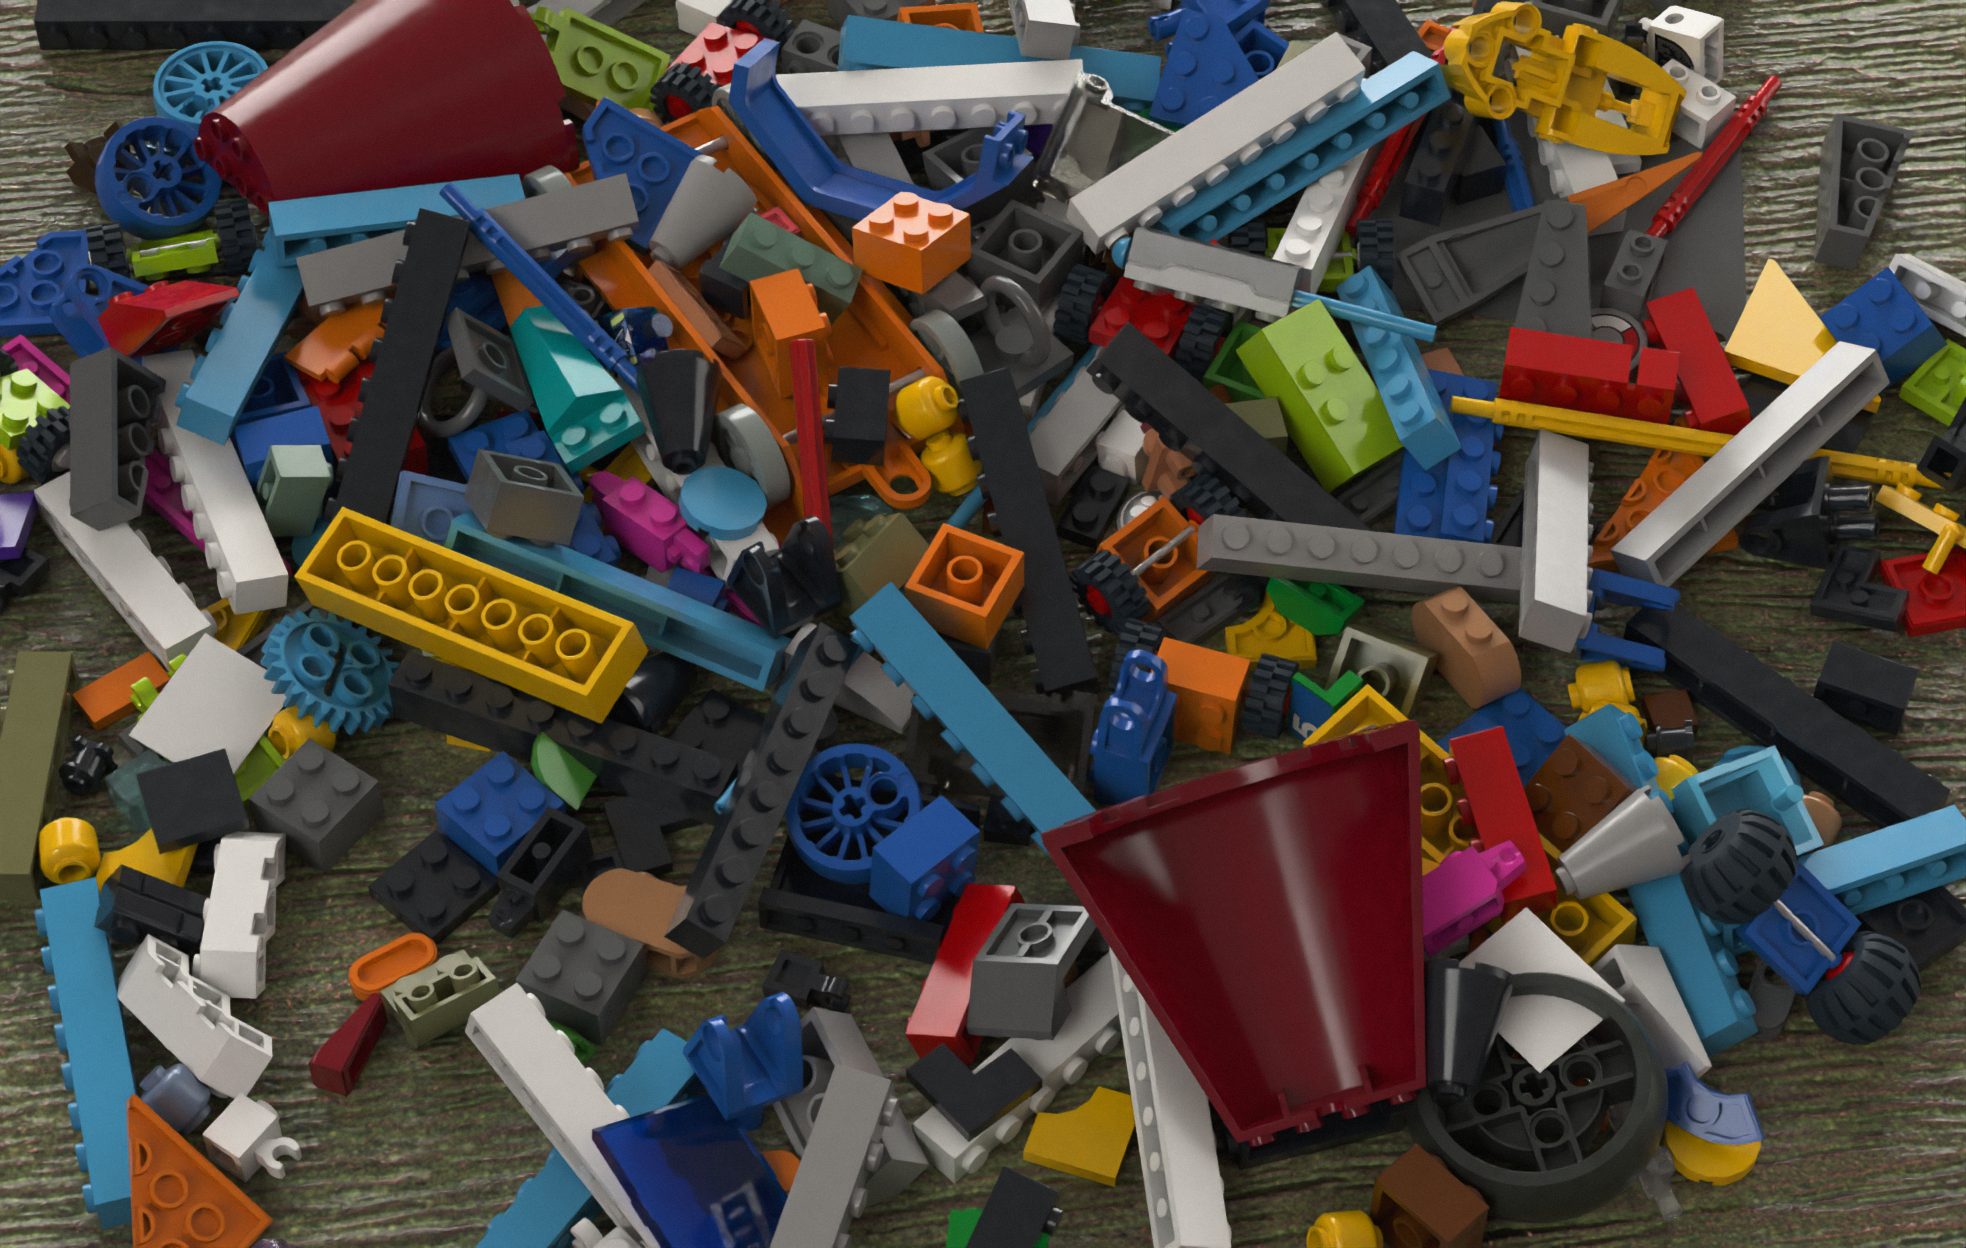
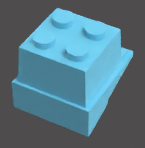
[1671,745,1824,856]

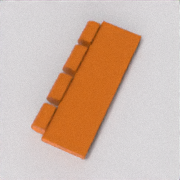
[284,293,395,383]

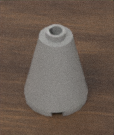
[649,154,759,270]
[1554,785,1692,900]

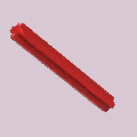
[789,339,834,548]

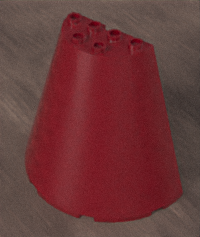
[193,0,580,217]
[1041,719,1426,1147]

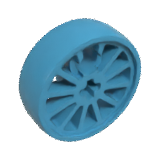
[153,41,268,132]

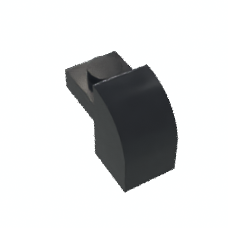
[1917,397,1966,493]

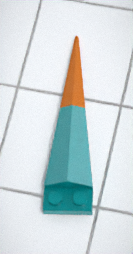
[490,270,647,475]

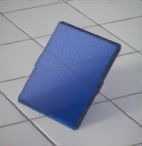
[592,1093,788,1248]

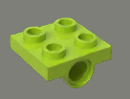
[1899,339,1966,426]

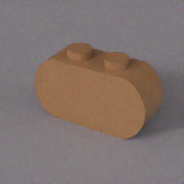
[1412,586,1521,708]
[582,868,720,979]

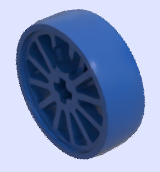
[95,117,222,240]
[785,743,924,885]

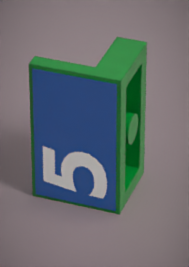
[1286,670,1363,742]

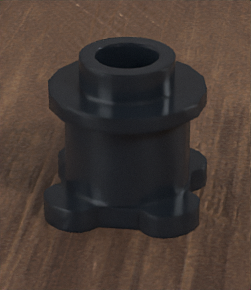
[1646,719,1694,766]
[59,736,118,796]

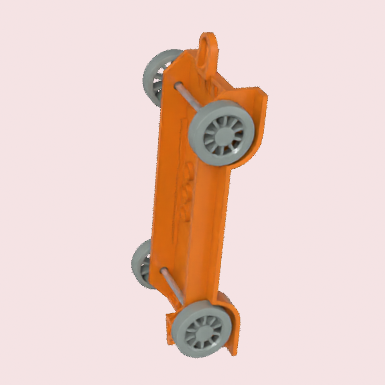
[522,83,984,544]

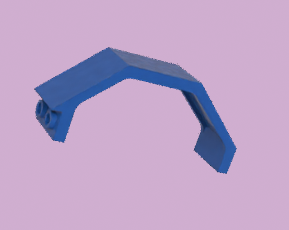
[728,38,1034,221]

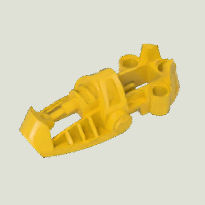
[1440,1,1687,155]

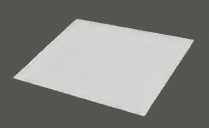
[129,633,287,774]
[1459,907,1626,1073]

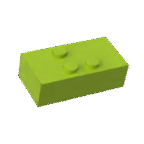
[1235,299,1405,493]

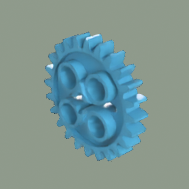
[260,609,400,735]

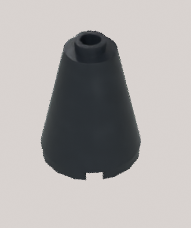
[635,349,722,475]
[606,651,697,735]
[1424,959,1513,1100]

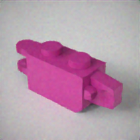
[589,470,711,573]
[1422,840,1528,958]

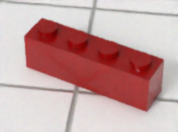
[1642,287,1751,435]
[1443,726,1557,923]
[905,884,1026,1065]

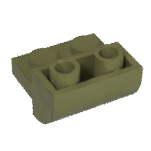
[380,949,501,1048]

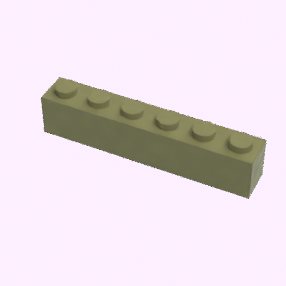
[0,651,79,900]

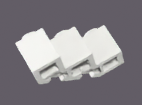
[192,831,286,999]
[117,934,273,1099]

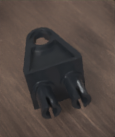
[1739,456,1880,569]
[727,515,841,640]

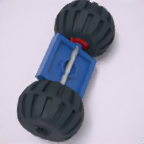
[1681,809,1921,1045]

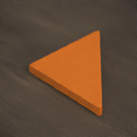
[1588,416,1739,572]
[126,1093,273,1248]

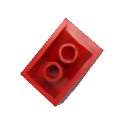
[97,280,240,359]

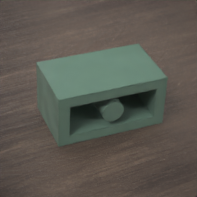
[254,445,333,537]

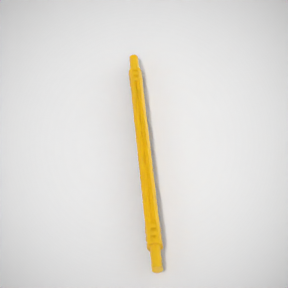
[1449,395,1952,490]

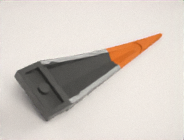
[1395,152,1703,327]

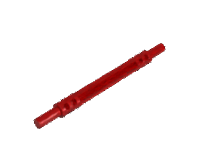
[1345,27,1457,237]
[1645,76,1782,239]

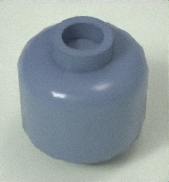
[139,1064,212,1135]

